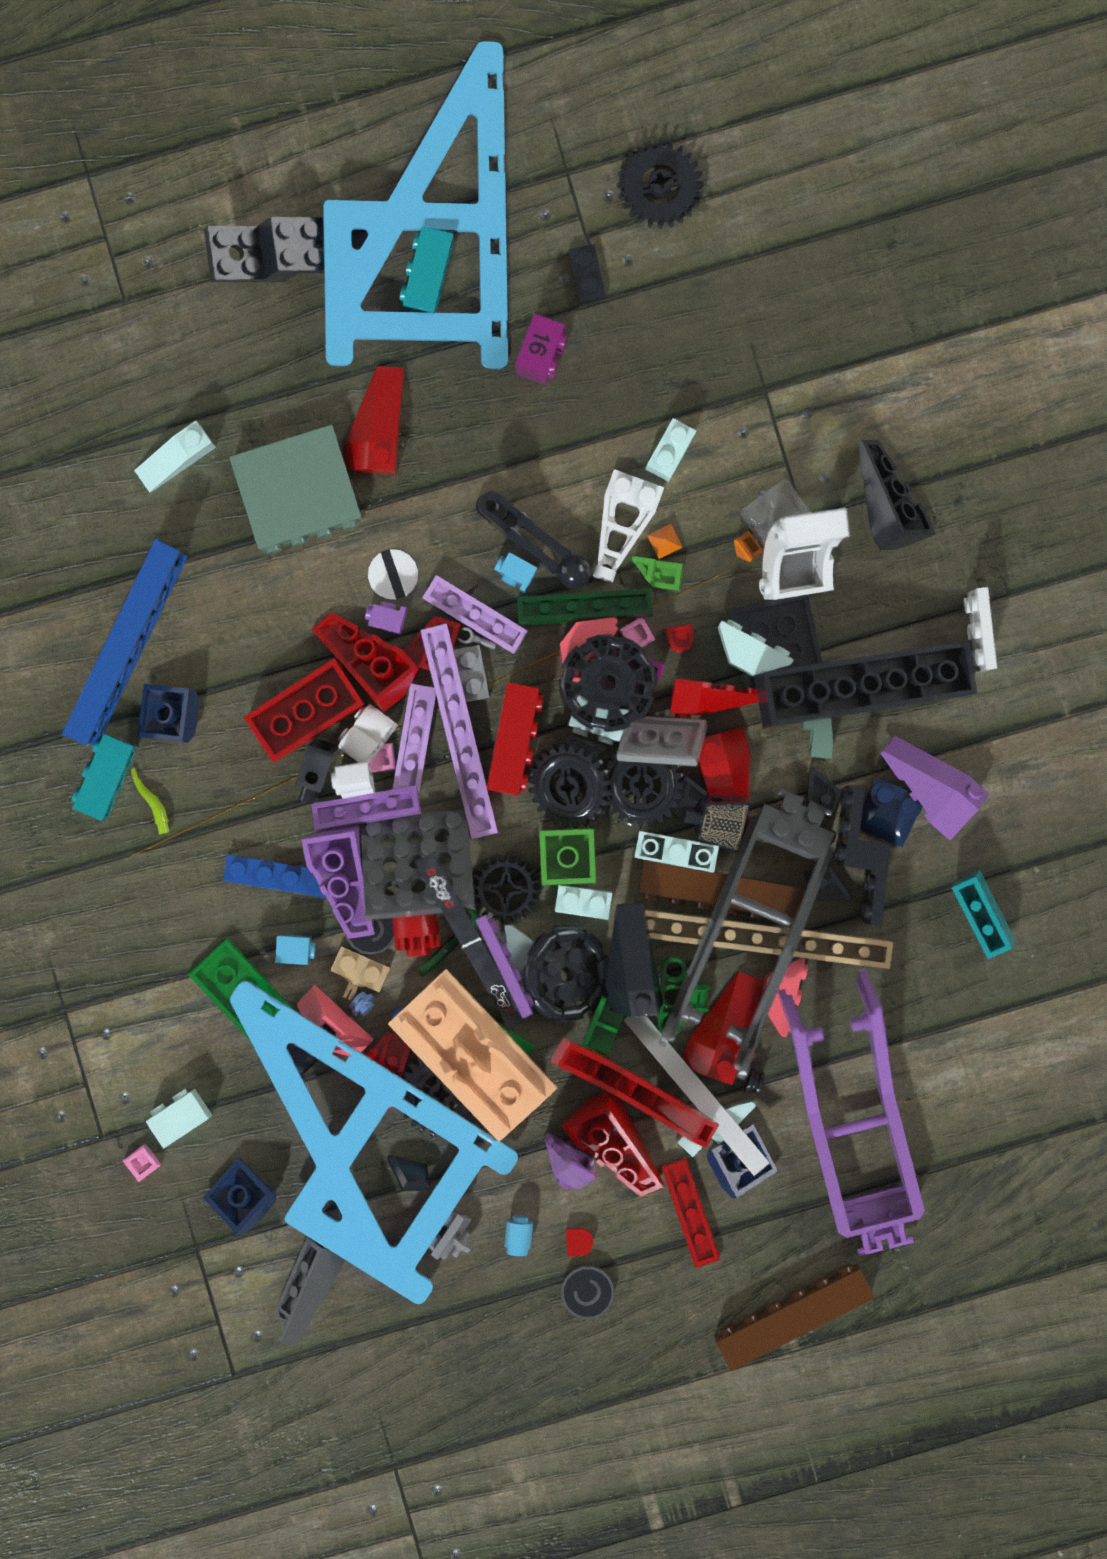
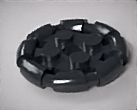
[559,634,657,732]
[523,925,609,1022]

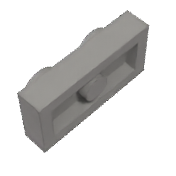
[453,645,490,703]

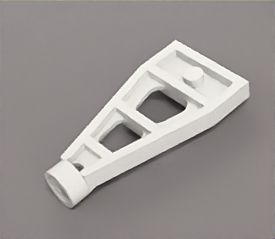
[593,469,664,583]

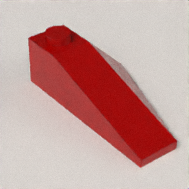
[343,366,404,475]
[311,612,419,713]
[669,679,758,719]
[698,727,751,838]
[681,972,764,1085]
[562,1091,664,1197]

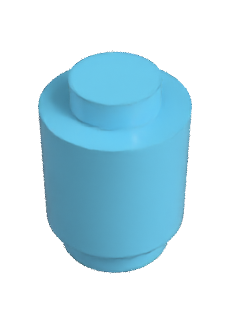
[504,1215,533,1256]

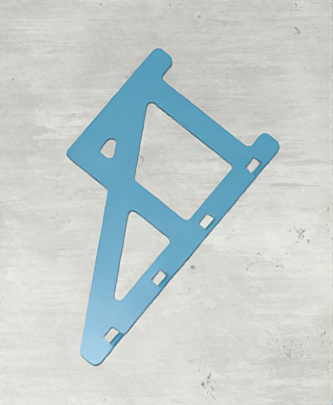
[323,42,508,369]
[230,981,518,1304]

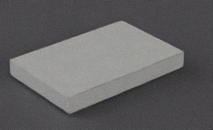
[616,716,707,766]

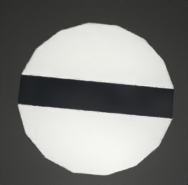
[368,549,418,600]

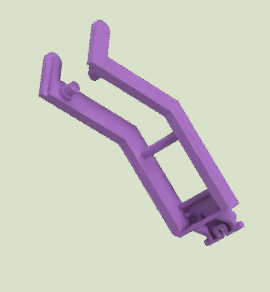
[778,968,925,1257]

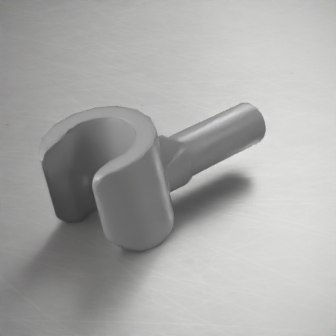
[458,628,496,649]

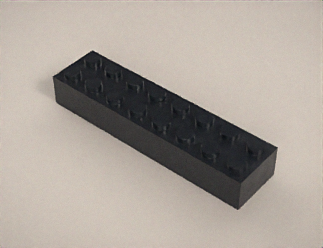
[754,641,978,729]

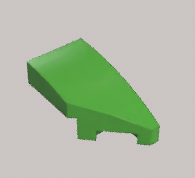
[632,556,685,591]

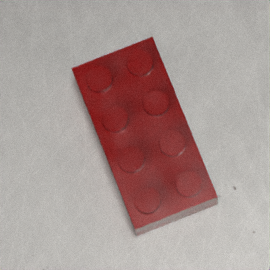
[243,658,366,763]
[487,683,544,796]

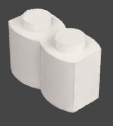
[338,704,398,763]
[331,762,375,799]

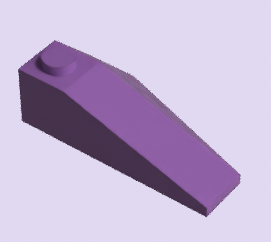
[880,735,989,840]
[301,825,375,939]
[545,1131,596,1190]

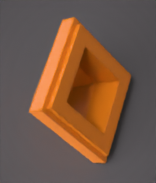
[647,524,683,559]
[734,531,764,562]

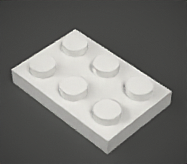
[964,587,997,672]

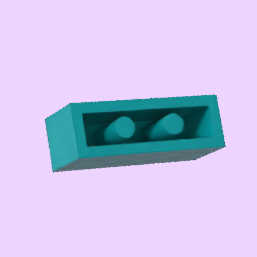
[399,226,454,314]
[72,734,138,821]
[952,869,1016,959]

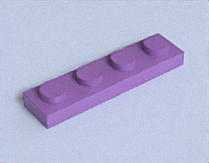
[311,785,421,832]
[476,914,534,1018]

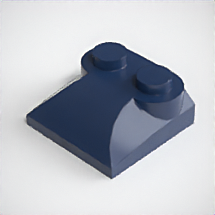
[137,684,199,743]
[860,777,922,848]
[707,1124,778,1198]
[203,1158,277,1235]

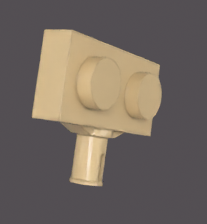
[330,946,390,1001]

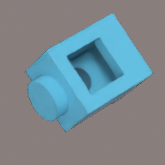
[494,552,537,594]

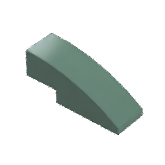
[800,718,833,759]

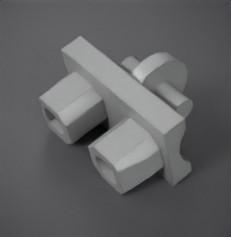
[429,1211,472,1260]

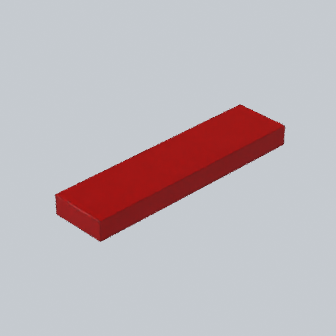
[661,1157,721,1268]

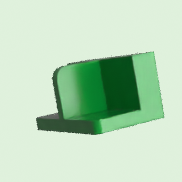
[582,995,625,1055]

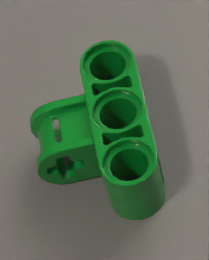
[657,956,711,1034]

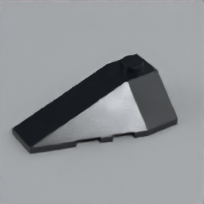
[858,440,935,550]
[605,901,664,1018]

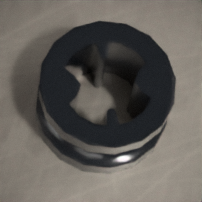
[744,1069,765,1096]

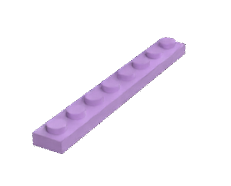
[420,624,498,839]

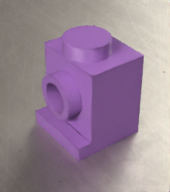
[365,601,408,635]

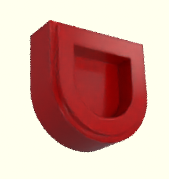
[665,624,694,653]
[566,1227,593,1257]

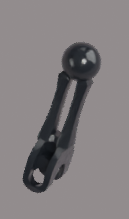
[475,491,591,589]

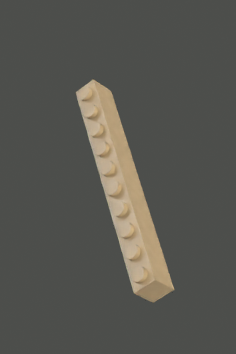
[645,909,893,969]

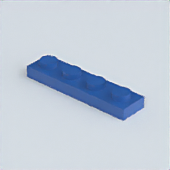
[223,854,326,898]

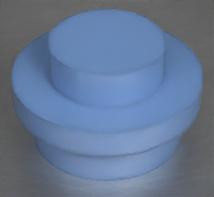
[349,992,374,1017]

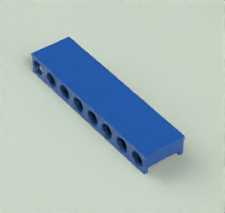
[61,538,188,746]

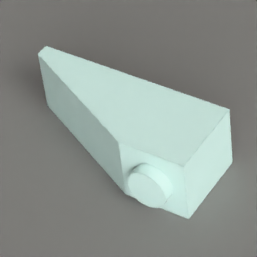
[134,421,216,493]

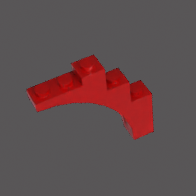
[550,1038,720,1148]

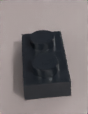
[569,244,606,304]

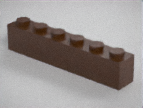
[638,860,803,920]
[714,1264,875,1371]

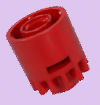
[392,913,440,957]

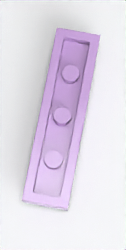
[422,575,528,654]
[393,684,436,793]

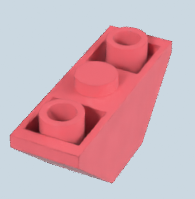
[560,617,619,682]
[759,957,808,1038]
[297,985,373,1056]

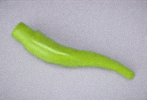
[131,767,170,834]

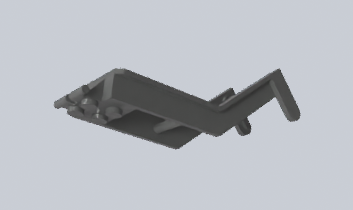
[659,788,834,1079]

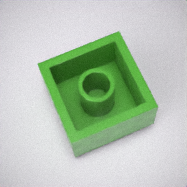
[540,828,596,885]

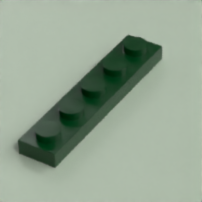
[517,588,653,626]

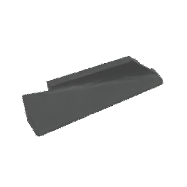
[275,1213,345,1345]

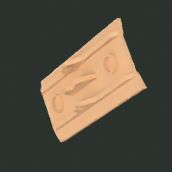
[388,969,558,1141]

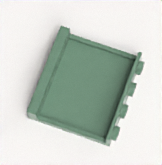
[229,425,363,555]

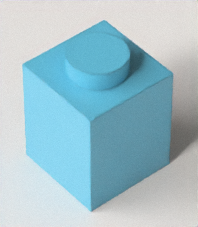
[275,934,316,965]

